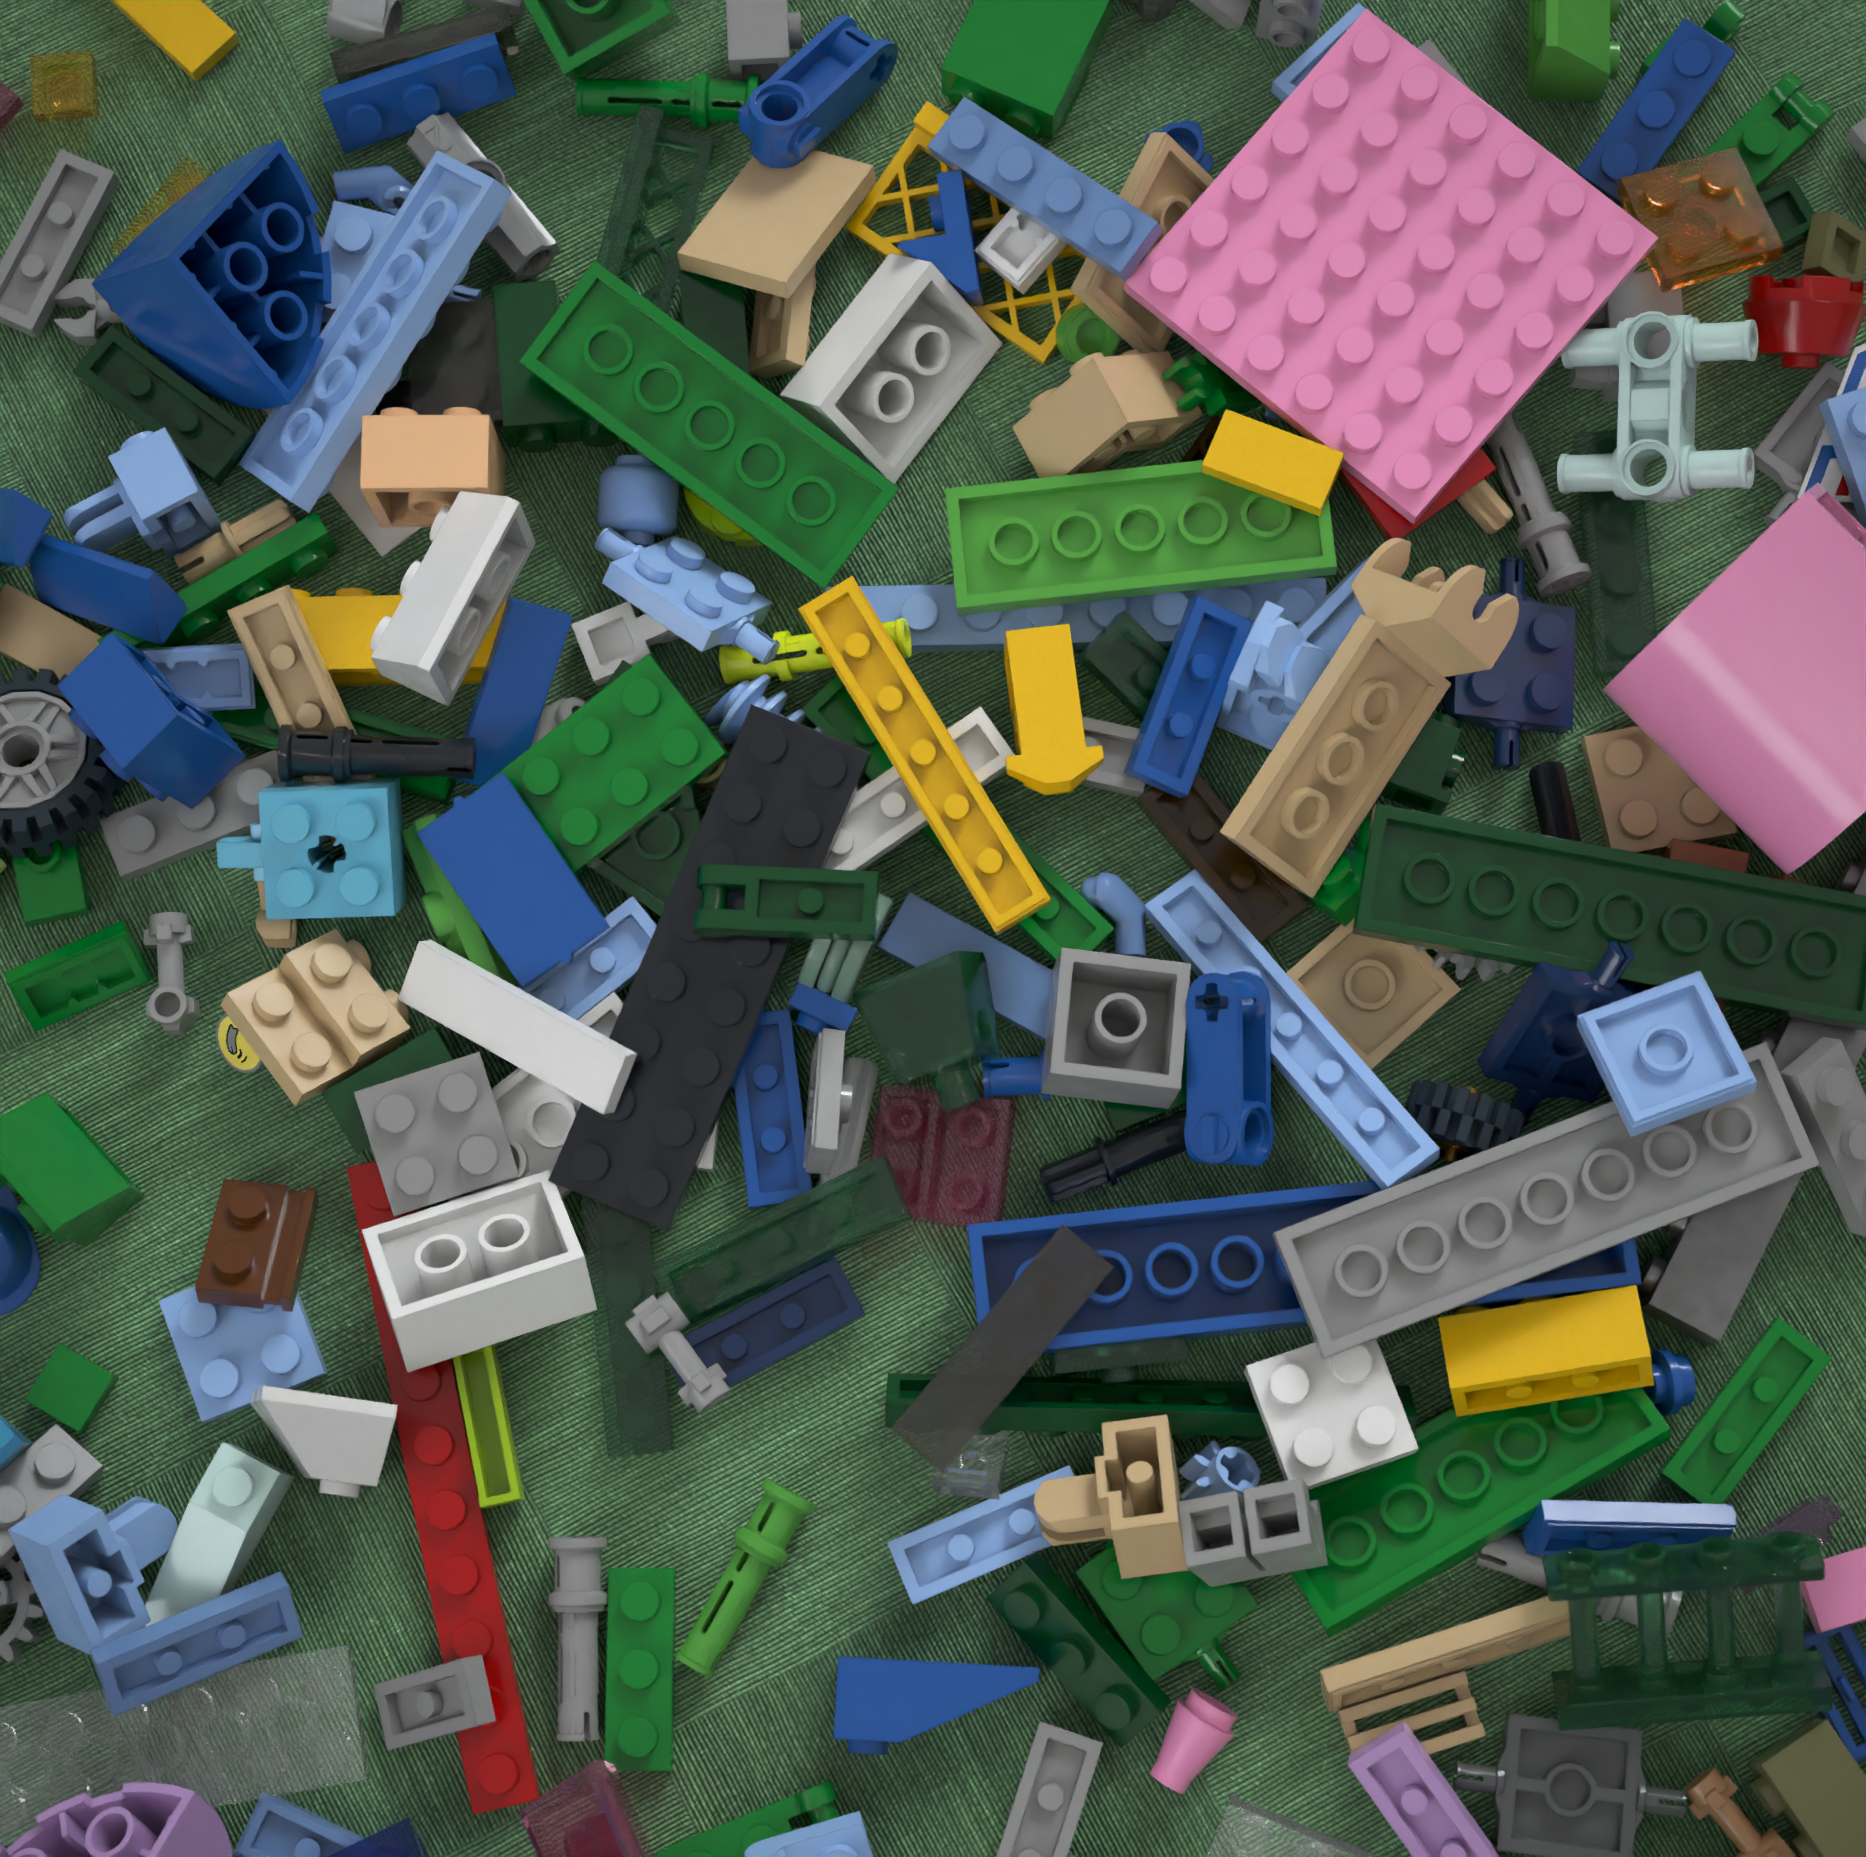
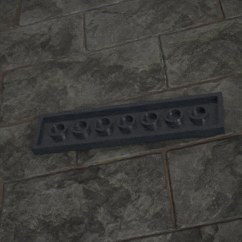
[548,704,872,1231]

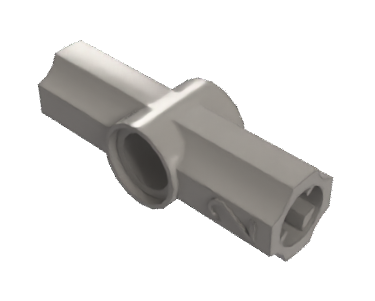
[407,112,560,282]

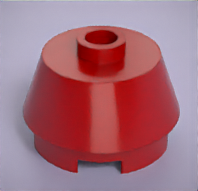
[1741,275,1866,369]

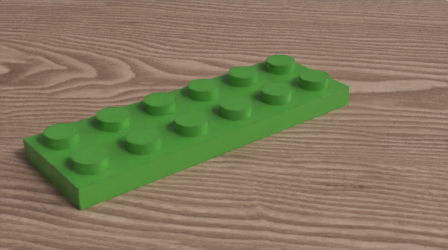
[945,460,1337,616]

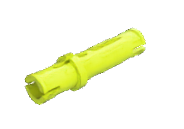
[719,618,912,685]

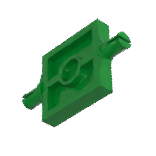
[1072,1497,1259,1692]

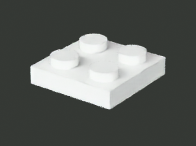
[1244,1339,1419,1490]

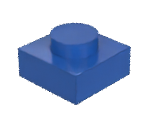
[788,982,858,1037]

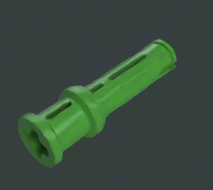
[674,1477,817,1678]

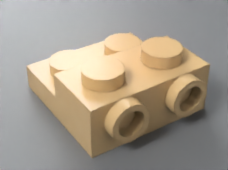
[220,929,410,1106]

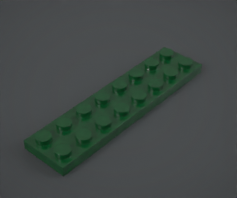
[1352,803,1866,1031]

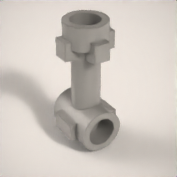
[143,912,200,1036]
[625,1292,732,1414]

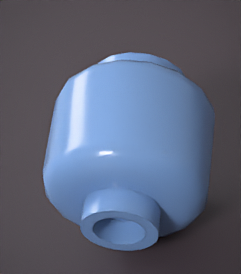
[597,455,680,547]

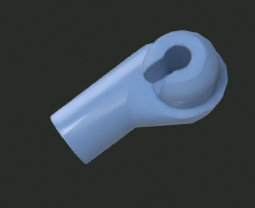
[334,165,414,216]
[1080,872,1147,958]

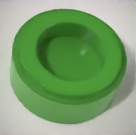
[1056,303,1121,364]

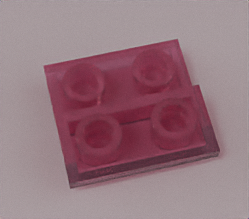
[864,1086,1016,1228]

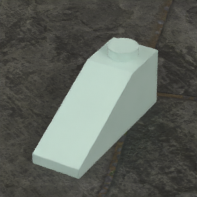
[145,1442,295,1627]

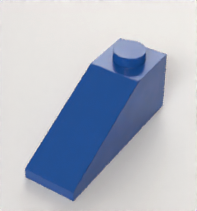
[833,1656,1039,1755]

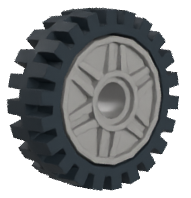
[0,668,124,858]

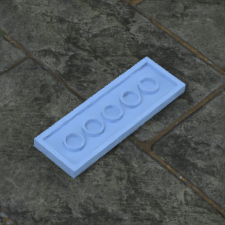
[238,150,513,513]

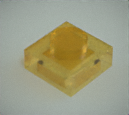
[30,50,99,122]

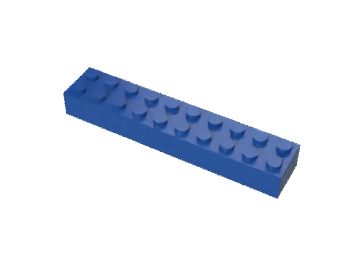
[967,1175,1642,1363]

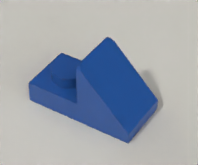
[897,169,985,307]

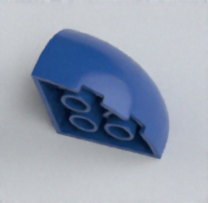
[91,139,332,409]

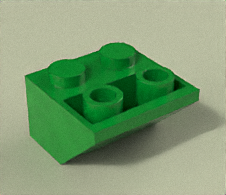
[0,1093,145,1247]

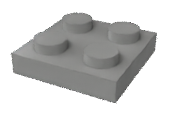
[354,1052,519,1216]

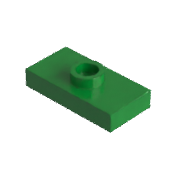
[12,831,92,927]
[5,920,153,1032]

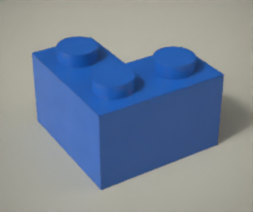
[57,632,246,809]

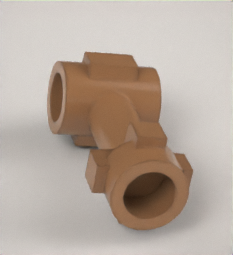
[1684,1766,1797,1857]

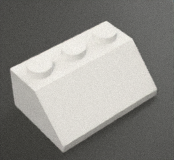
[780,253,1002,484]
[370,491,536,707]
[362,1169,597,1372]

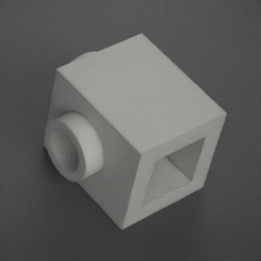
[726,0,803,84]

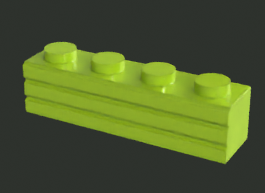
[453,1344,525,1509]

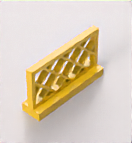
[845,101,1087,366]

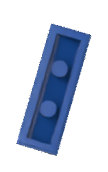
[29,534,188,644]

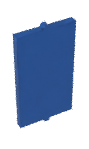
[417,772,611,988]

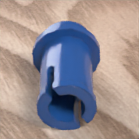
[982,1049,1050,1100]

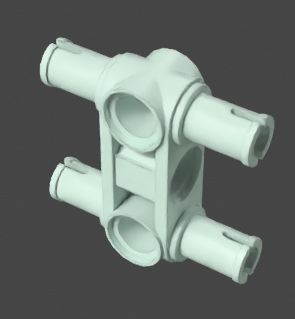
[1557,311,1758,503]

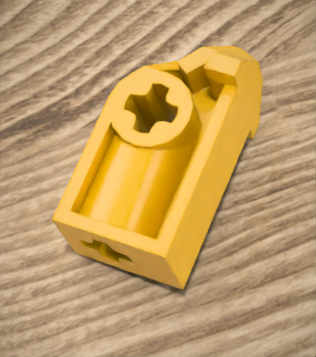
[1003,624,1104,795]

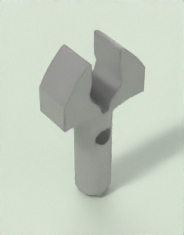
[54,278,124,346]

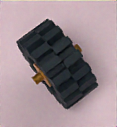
[1404,1080,1525,1164]

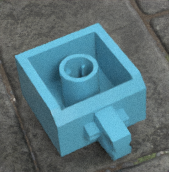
[216,778,407,920]

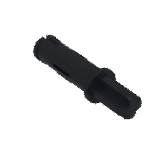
[1039,1109,1187,1202]

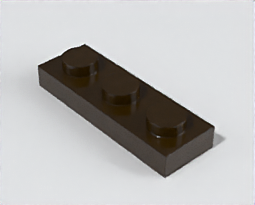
[1136,772,1308,945]

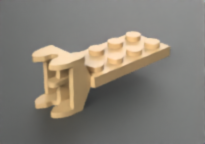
[1220,538,1519,898]

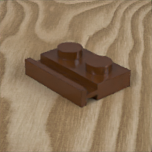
[195,1179,319,1312]

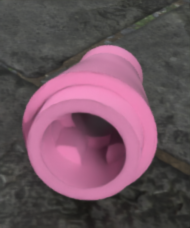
[1150,1688,1238,1794]

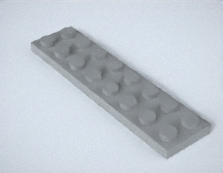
[1272,1042,1820,1360]

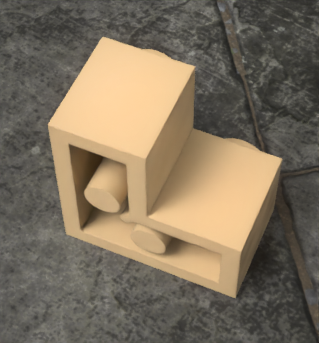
[1012,349,1203,478]

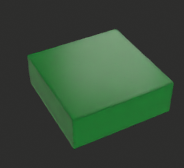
[24,1343,119,1434]

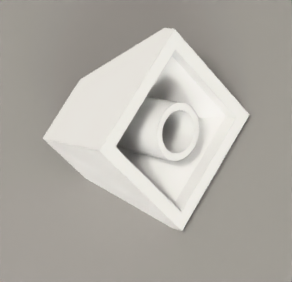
[250,1386,398,1498]

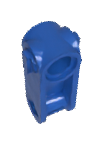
[738,14,898,169]
[1184,971,1274,1166]

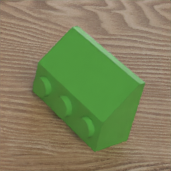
[1527,0,1620,101]

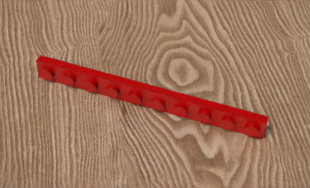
[347,1161,542,1815]

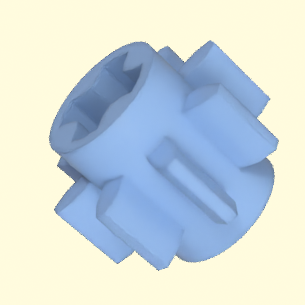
[1179,1440,1262,1513]

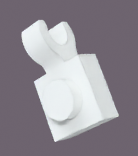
[571,601,681,686]

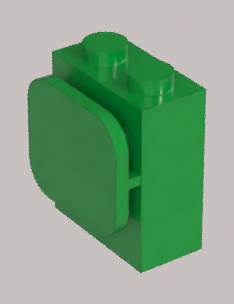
[941,0,1114,141]

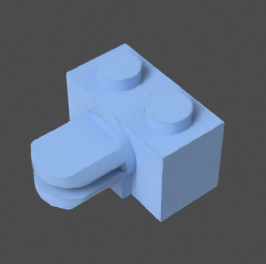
[63,427,222,559]
[8,1494,178,1655]

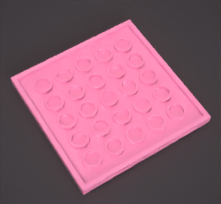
[1124,9,1659,525]

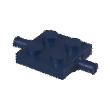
[1445,557,1576,771]
[1477,941,1646,1127]

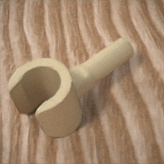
[256,881,298,948]

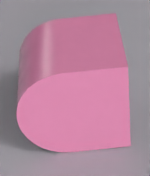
[1603,482,1866,875]

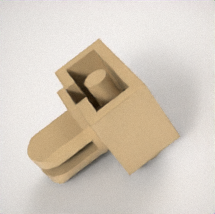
[1034,1414,1188,1579]

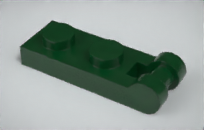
[692,864,880,942]

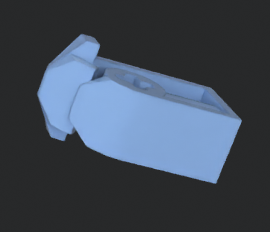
[1216,601,1330,750]

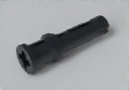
[278,724,476,783]

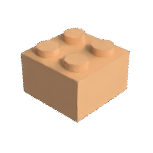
[360,407,506,527]

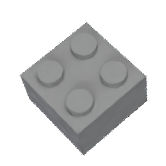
[1040,947,1191,1109]

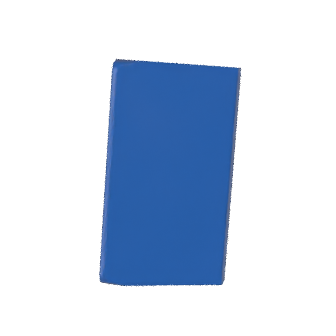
[0,488,52,568]

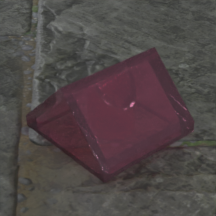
[519,1759,655,1857]

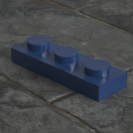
[665,1256,866,1408]

